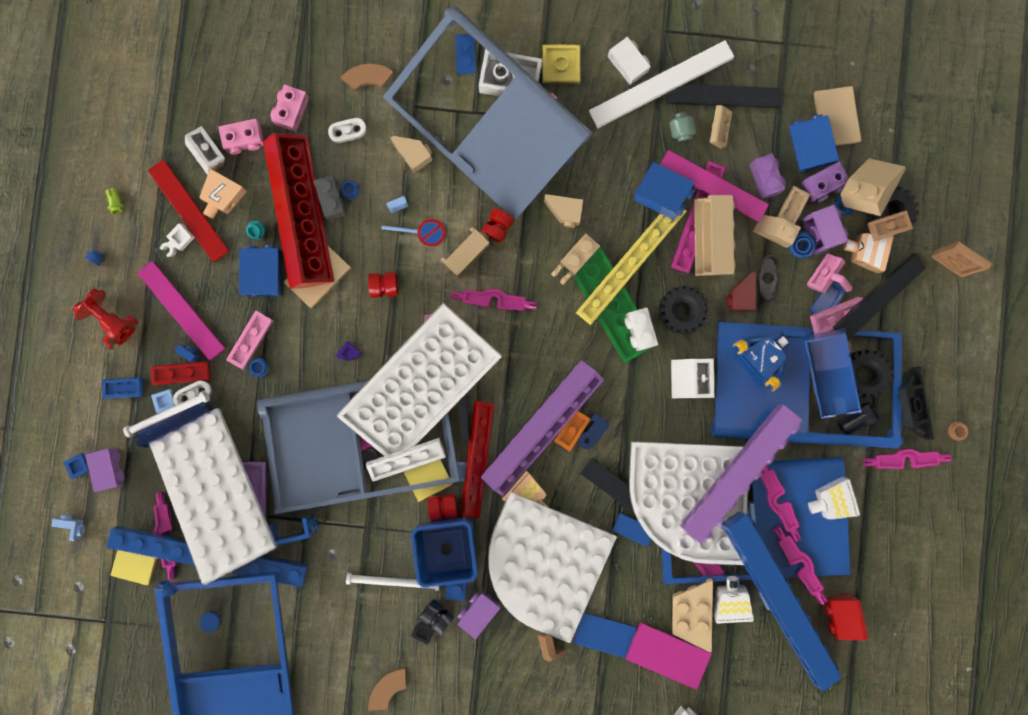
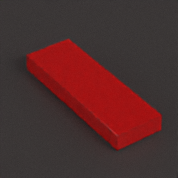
[150,361,211,386]

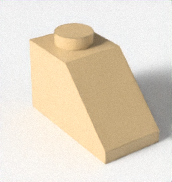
[391,136,433,173]
[544,194,583,228]
[753,215,801,248]

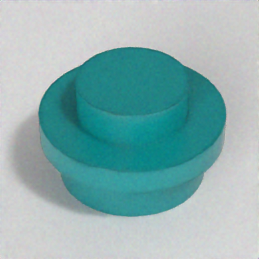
[246,220,265,239]

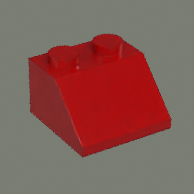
[823,593,868,640]

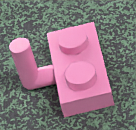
[807,253,852,294]

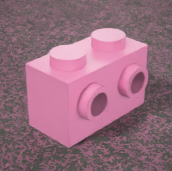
[271,85,309,133]
[218,118,264,155]

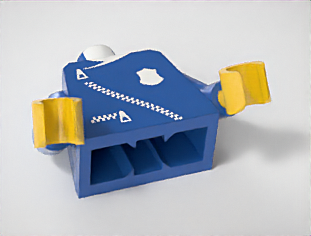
[733,336,789,391]

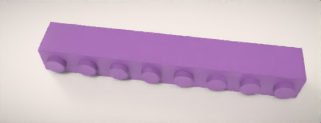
[481,360,604,497]
[679,404,802,544]

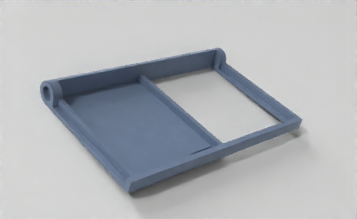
[383,6,593,220]
[257,380,460,514]

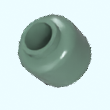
[670,112,696,142]

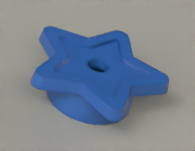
[831,195,853,218]

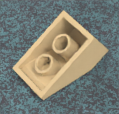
[840,158,906,216]

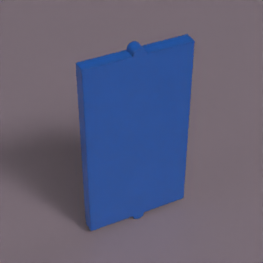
[573,613,637,658]

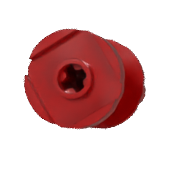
[72,288,139,349]

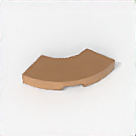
[340,64,394,91]
[368,667,407,711]

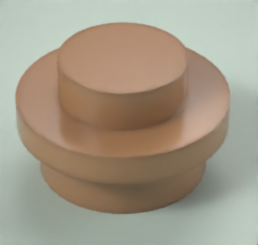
[948,422,968,441]

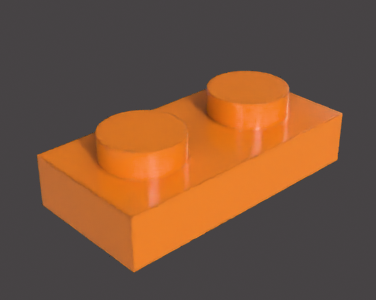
[554,411,590,451]

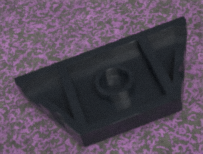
[898,366,934,440]

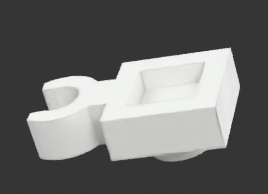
[160,223,195,257]

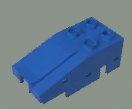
[805,328,861,419]

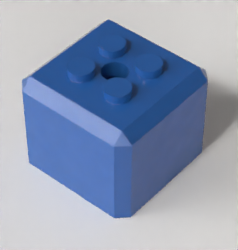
[411,517,478,588]

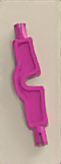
[451,289,537,311]
[863,449,952,469]
[760,464,802,542]
[153,492,178,580]
[773,526,828,605]

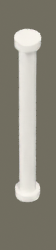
[123,391,210,438]
[346,573,440,591]

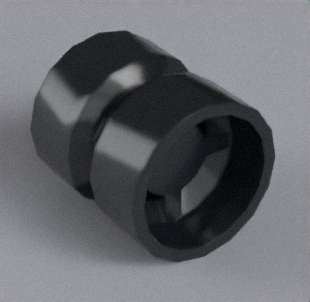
[418,599,455,636]

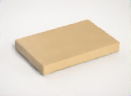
[813,86,861,146]
[284,243,351,309]

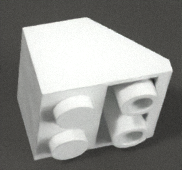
[671,359,714,398]

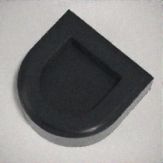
[410,622,433,645]

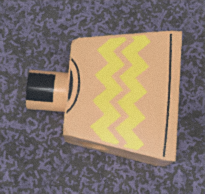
[502,470,550,508]

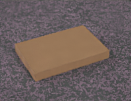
[931,241,992,277]

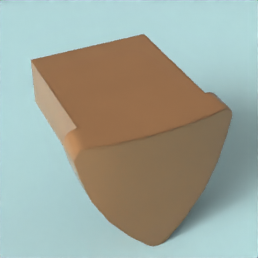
[538,633,566,662]

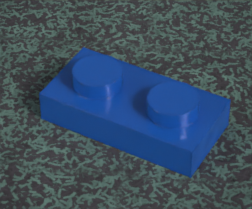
[456,34,476,74]

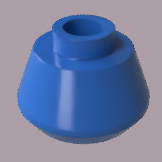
[789,232,816,258]

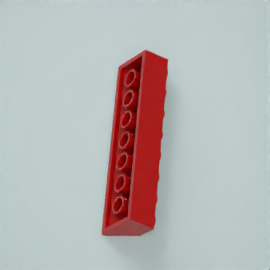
[263,133,334,289]

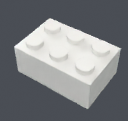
[479,49,542,96]

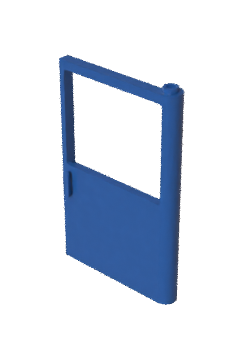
[712,322,904,449]
[661,457,851,584]
[155,572,295,715]

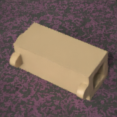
[441,227,490,278]

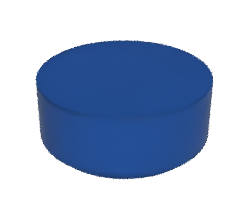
[200,611,221,632]

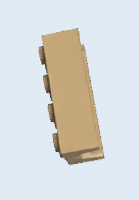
[694,195,736,276]

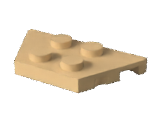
[672,578,713,652]

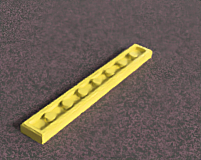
[576,210,687,325]

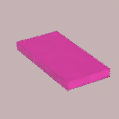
[625,622,712,690]

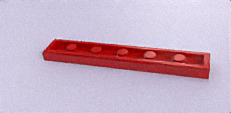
[148,160,230,263]
[460,401,494,518]

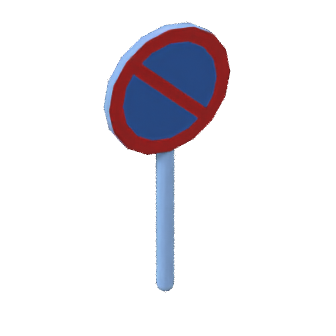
[381,219,446,247]

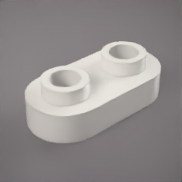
[328,118,367,143]
[173,381,212,405]

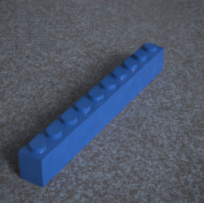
[721,511,842,691]
[106,525,309,587]

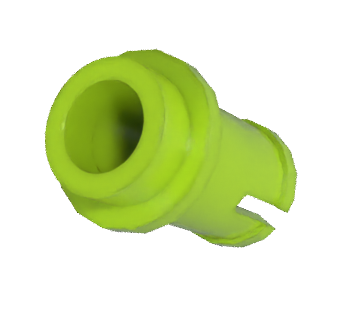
[105,188,124,214]

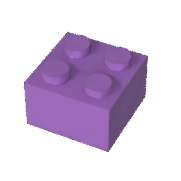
[802,205,848,255]

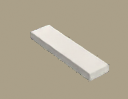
[366,438,446,482]

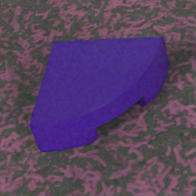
[336,341,363,360]

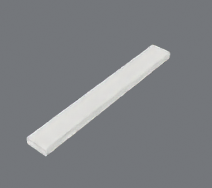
[589,40,734,129]

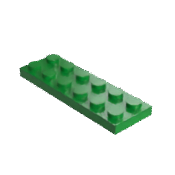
[572,247,652,363]

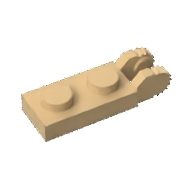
[551,233,600,285]

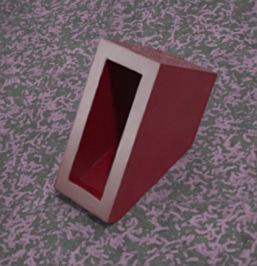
[726,272,756,312]

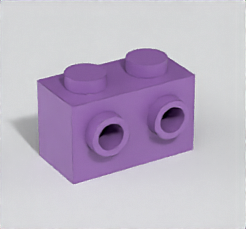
[749,153,786,200]
[801,161,849,203]
[85,448,125,492]
[457,590,500,639]

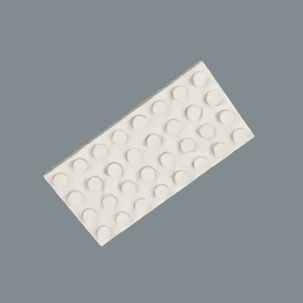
[337,303,502,456]
[150,408,277,584]

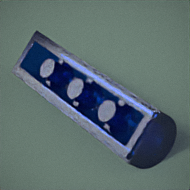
[134,402,213,448]

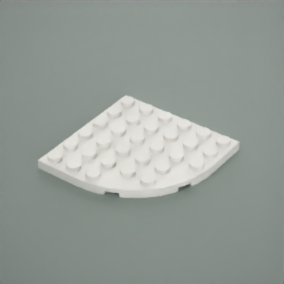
[629,442,748,565]
[488,491,617,643]

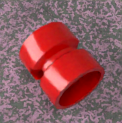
[481,208,515,243]
[368,271,398,298]
[427,493,458,522]

